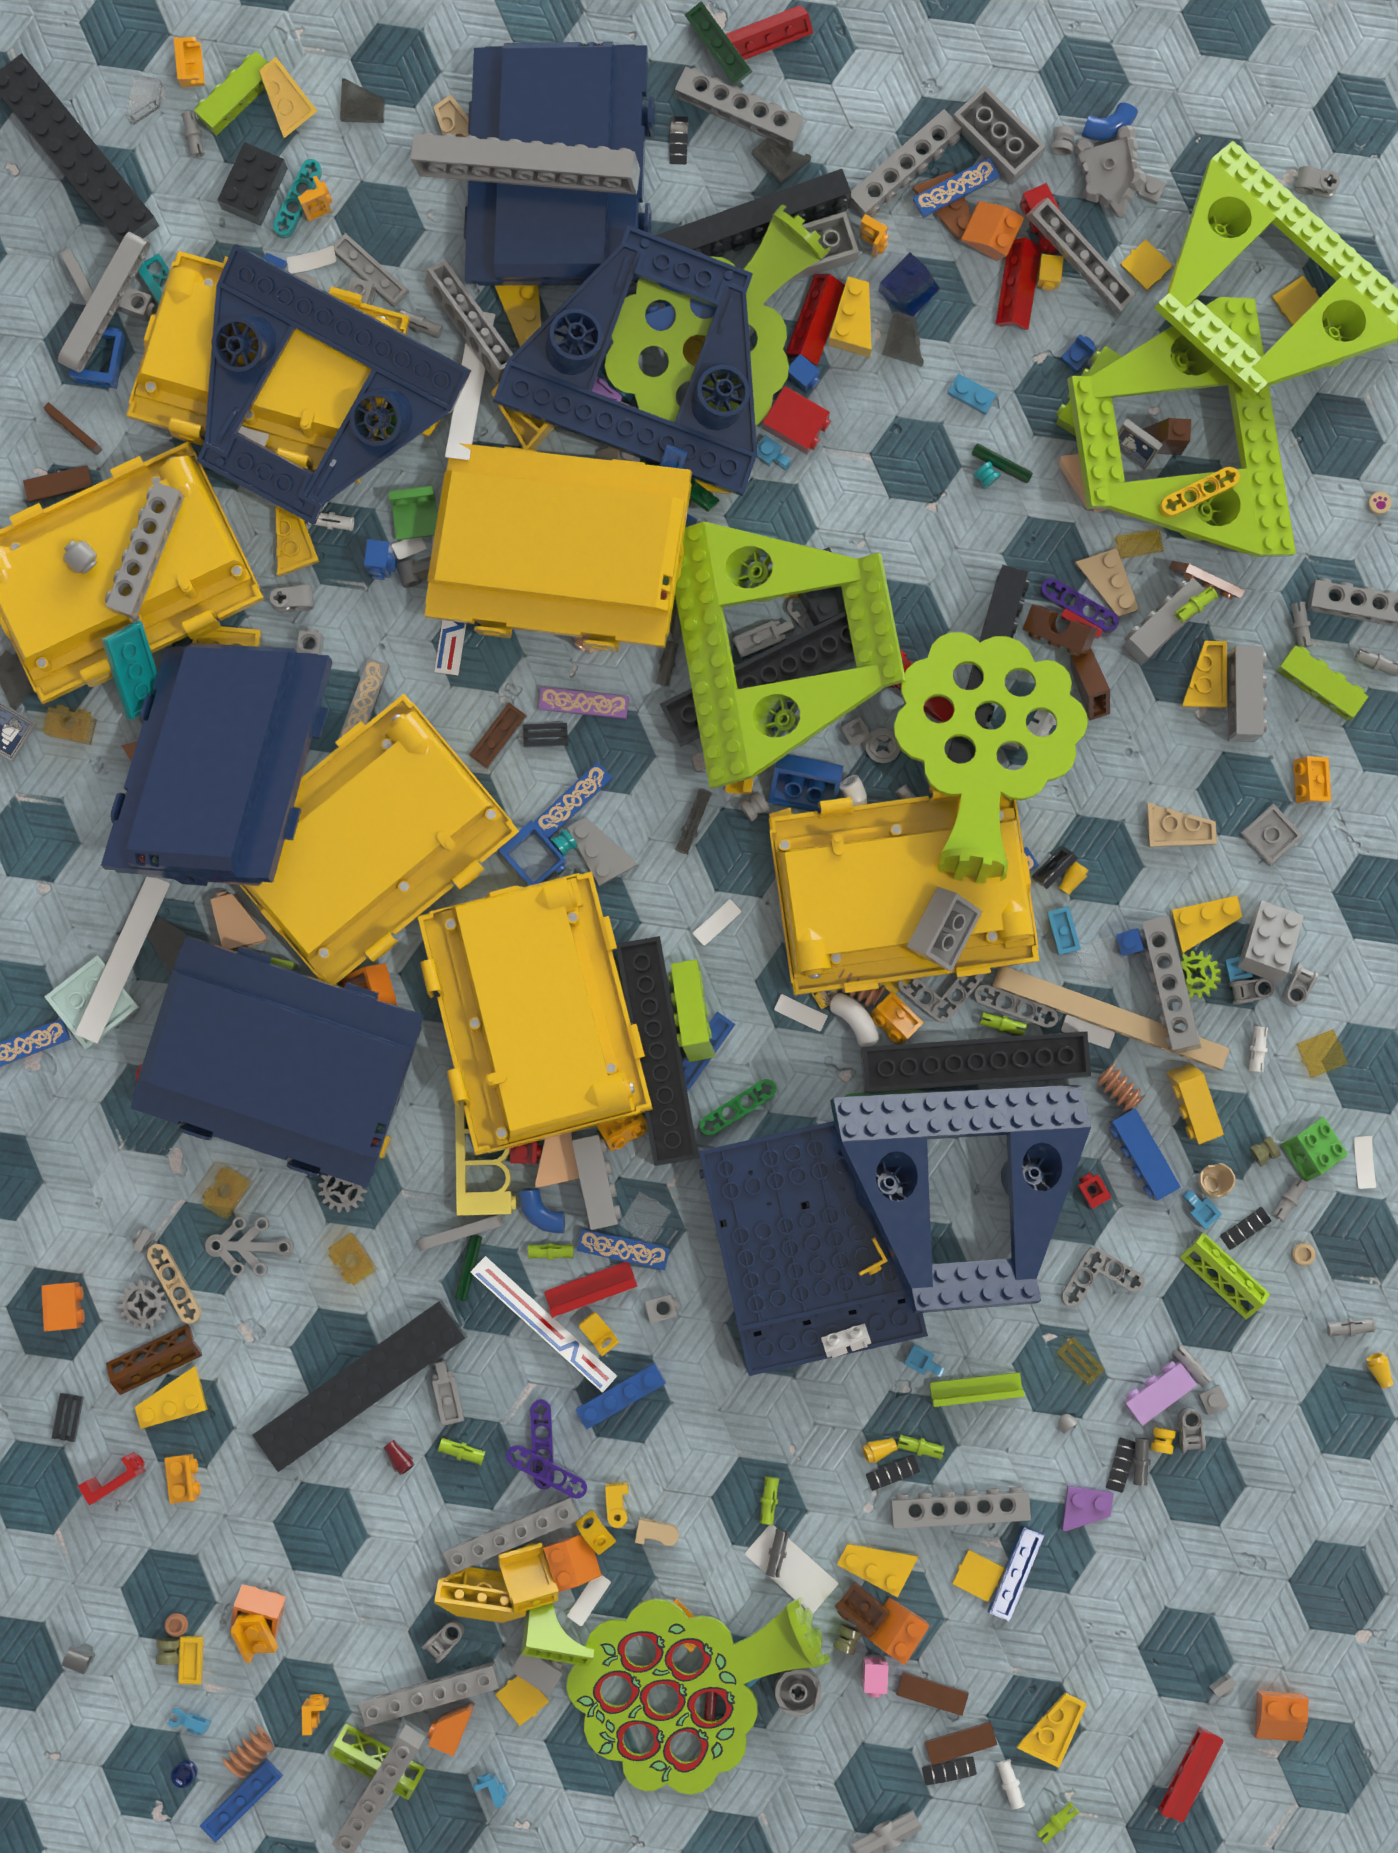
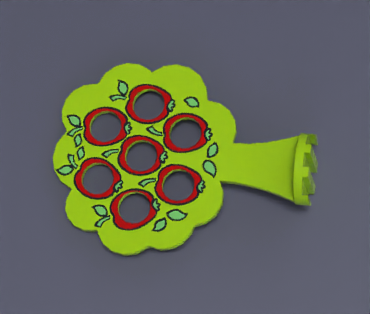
[566,1598,830,1795]

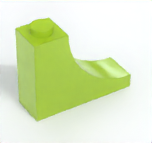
[521,1602,594,1667]

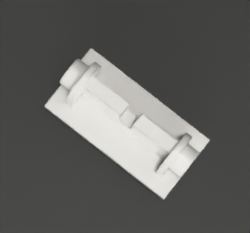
[1027,710,1056,737]
[821,1323,871,1358]

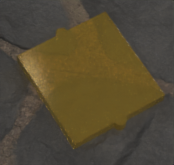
[1297,1029,1348,1078]

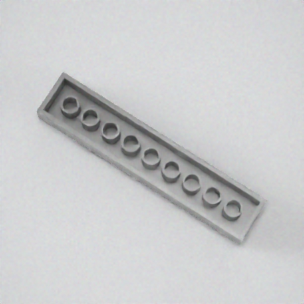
[411,132,640,195]

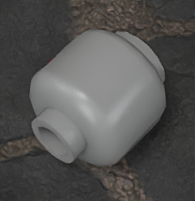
[63,540,97,574]

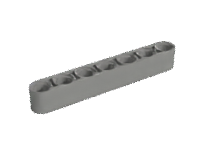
[58,232,150,372]

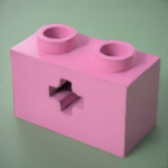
[861,1657,888,1697]

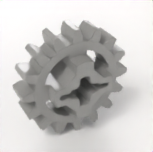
[318,1175,368,1213]
[118,1280,169,1329]

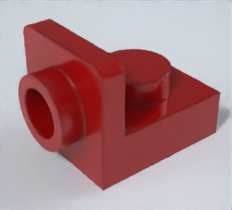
[510,1141,542,1164]

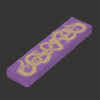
[539,687,629,720]

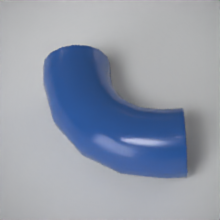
[1082,102,1138,141]
[518,1188,565,1234]

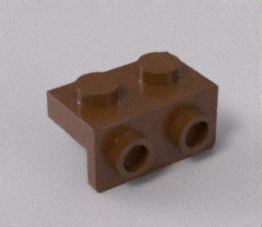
[834,1582,891,1636]

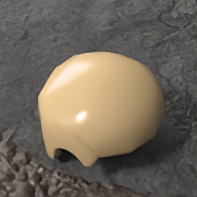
[1198,1163,1235,1198]

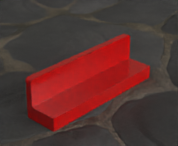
[726,5,813,60]
[996,237,1041,330]
[786,274,845,365]
[544,1262,638,1318]
[1158,1726,1224,1822]

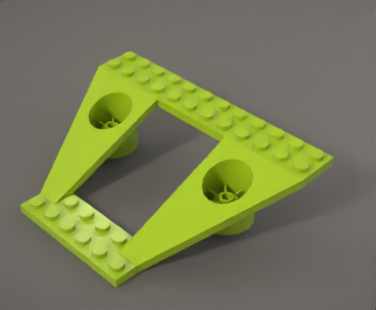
[1154,141,1398,398]
[1067,297,1296,557]
[675,521,906,789]

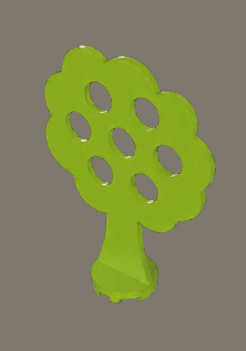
[604,205,831,425]
[894,632,1088,883]

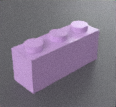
[1123,1361,1197,1426]

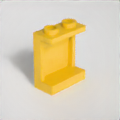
[498,1543,559,1614]

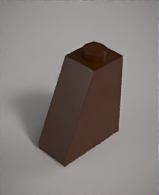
[1143,418,1191,455]
[1070,648,1110,721]

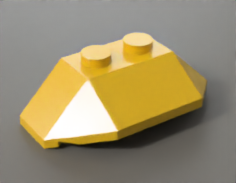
[434,1567,527,1623]

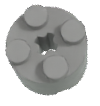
[775,1668,821,1717]

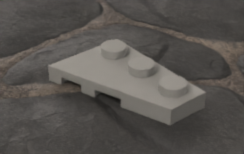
[567,817,638,886]

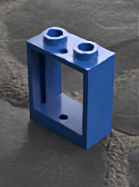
[69,327,127,389]
[498,820,567,886]

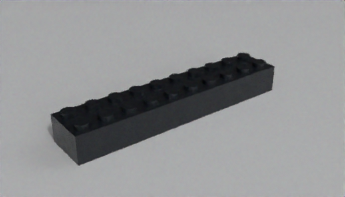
[0,53,160,245]
[655,168,851,257]
[947,564,1030,764]
[660,611,855,747]
[616,936,699,1166]
[861,1031,1091,1093]
[252,1300,467,1472]

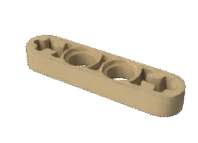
[147,1244,202,1324]

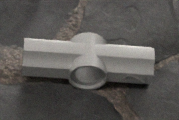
[852,1810,922,1853]

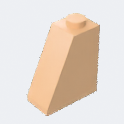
[1058,454,1107,512]
[210,891,270,951]
[535,1132,580,1188]

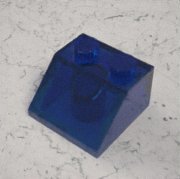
[878,252,940,320]

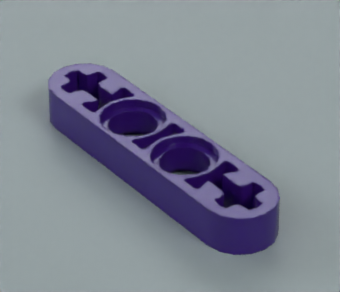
[1040,578,1119,633]
[530,1399,555,1490]
[506,1445,588,1499]

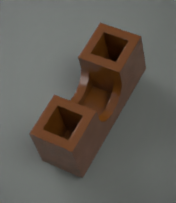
[1022,604,1098,656]

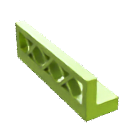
[1180,1232,1270,1320]
[929,1372,1025,1407]
[328,1723,426,1800]

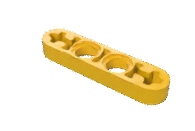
[1159,467,1240,518]

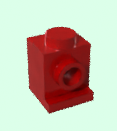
[1076,1172,1112,1209]

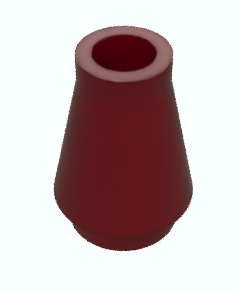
[383,1440,415,1475]

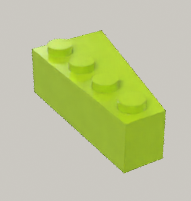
[668,959,716,1062]

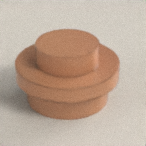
[165,1613,188,1637]

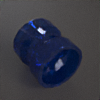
[171,1760,198,1788]

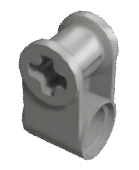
[1295,166,1340,198]
[270,584,314,613]
[1282,962,1319,1007]
[1229,978,1275,1005]
[1178,1407,1206,1453]
[421,1619,465,1664]

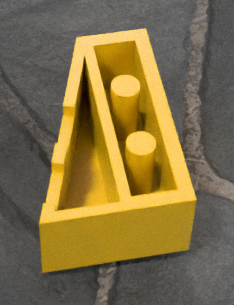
[828,276,872,358]
[491,382,555,450]
[1166,1063,1224,1144]

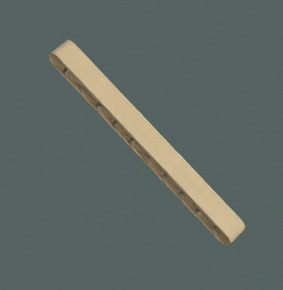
[992,967,1230,1070]

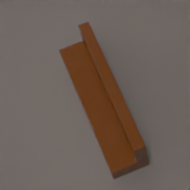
[106,1324,202,1395]

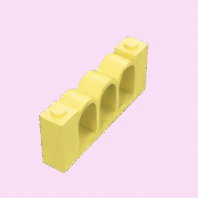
[455,1100,517,1216]

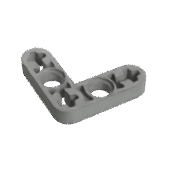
[897,975,981,1022]
[1061,1248,1145,1307]

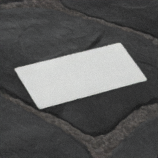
[745,1525,838,1614]

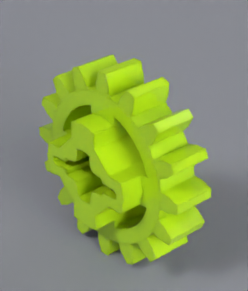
[1173,951,1221,1000]

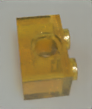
[43,705,97,745]
[202,1166,252,1219]
[328,1232,378,1286]

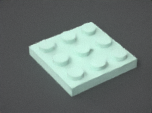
[45,955,140,1050]

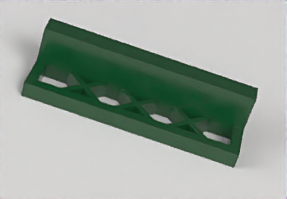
[685,1,753,88]

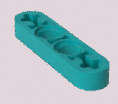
[273,159,322,239]

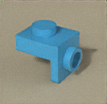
[473,1773,508,1808]

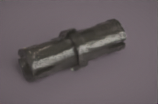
[655,640,679,687]

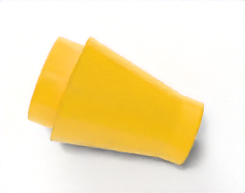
[1059,861,1089,895]
[1366,1352,1394,1388]
[862,1437,897,1464]

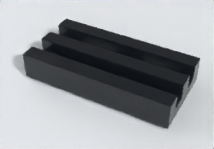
[523,723,568,748]
[1031,846,1078,889]
[51,1393,84,1442]

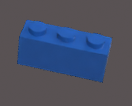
[768,754,844,813]

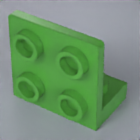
[388,486,438,540]
[1280,1117,1348,1182]

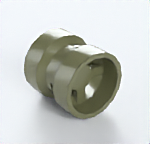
[1249,1136,1281,1167]
[833,1624,862,1655]
[156,1638,180,1665]

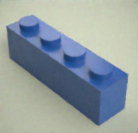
[1109,1108,1181,1201]
[575,1362,666,1430]

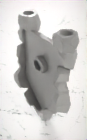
[1074,125,1146,218]

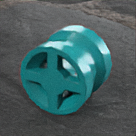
[973,461,1001,489]
[550,829,578,857]

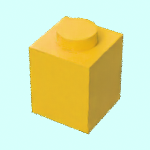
[1037,254,1064,291]

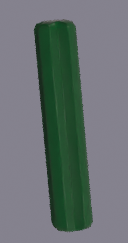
[972,443,1033,483]
[455,1235,482,1301]

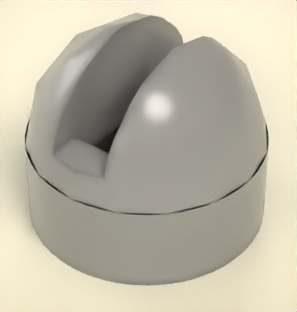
[1058,1414,1078,1434]

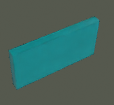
[102,620,158,720]

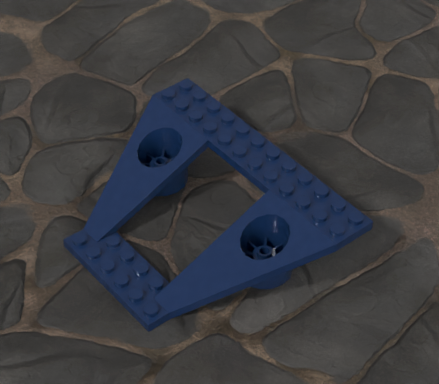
[493,225,757,496]
[196,244,472,525]
[830,1085,1091,1314]

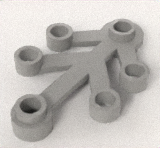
[205,1217,294,1276]

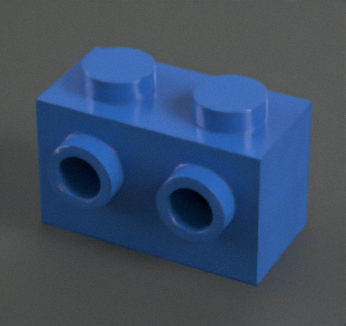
[364,539,397,580]

